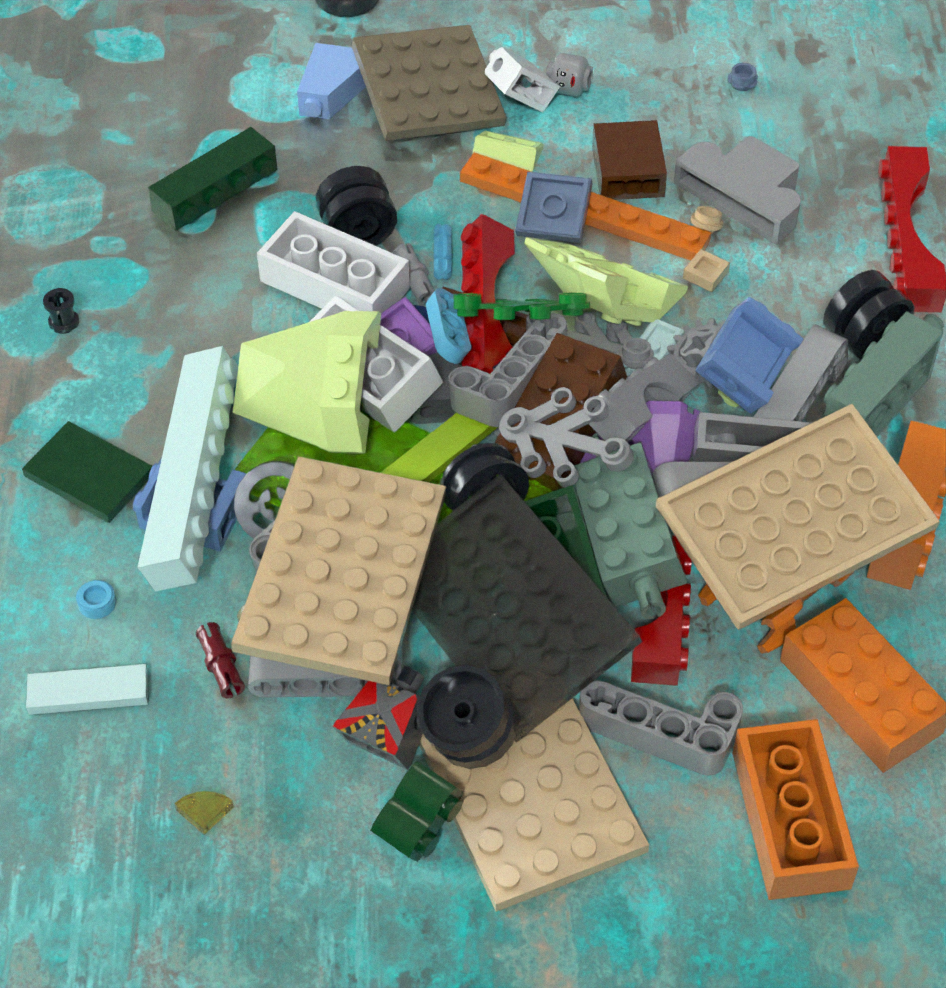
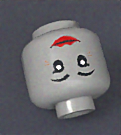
[546,53,593,97]

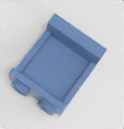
[695,297,803,414]
[133,458,246,552]

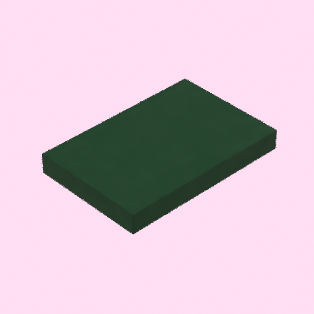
[22,421,152,523]

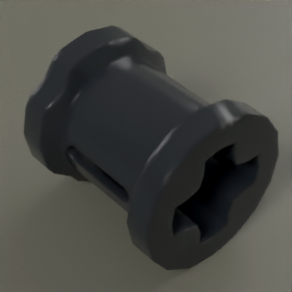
[43,288,79,334]

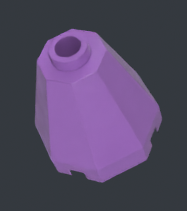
[628,401,700,472]

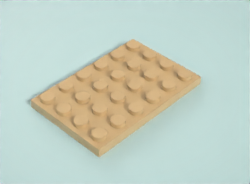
[655,404,940,630]
[231,456,446,685]
[419,652,649,912]

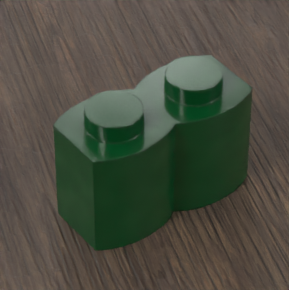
[370,761,463,862]

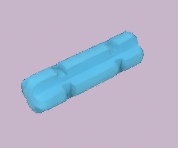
[434,224,452,280]

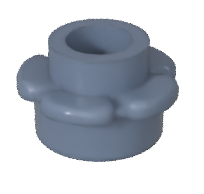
[728,63,758,91]

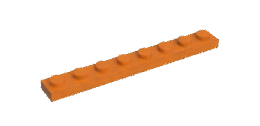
[460,152,711,261]

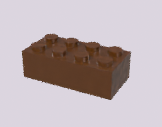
[495,333,627,492]

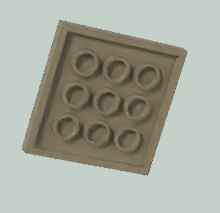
[351,25,507,141]

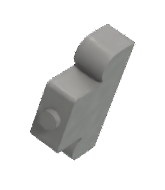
[674,136,801,245]
[693,412,812,462]

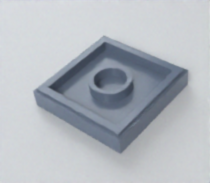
[515,172,593,243]

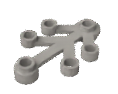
[526,312,654,369]
[499,387,634,487]

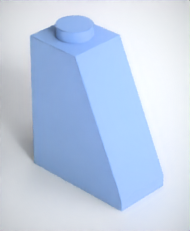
[297,43,366,120]

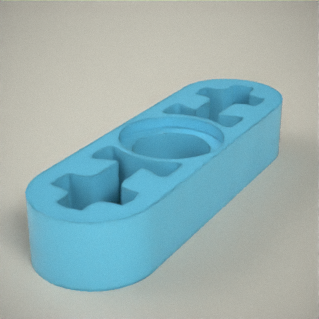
[426,288,471,364]

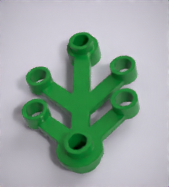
[453,292,590,320]

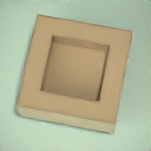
[683,249,730,292]

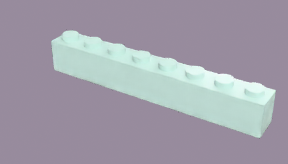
[138,346,238,592]

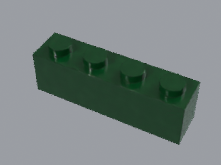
[148,127,278,231]

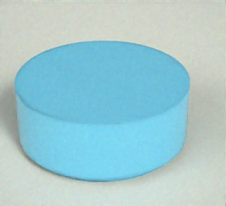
[76,580,116,619]

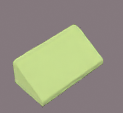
[473,130,544,172]

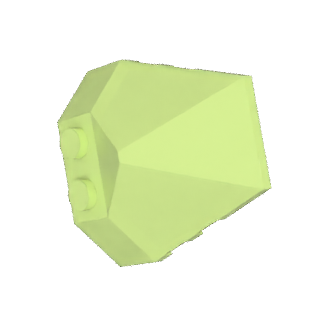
[524,237,688,326]
[233,311,381,454]

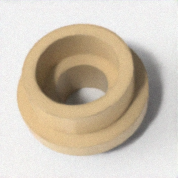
[690,206,723,234]

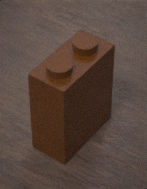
[592,120,667,200]

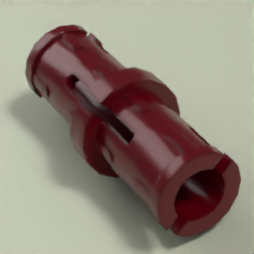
[196,622,245,699]

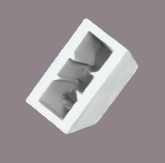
[485,47,560,112]

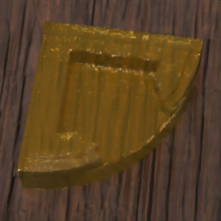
[174,791,234,834]

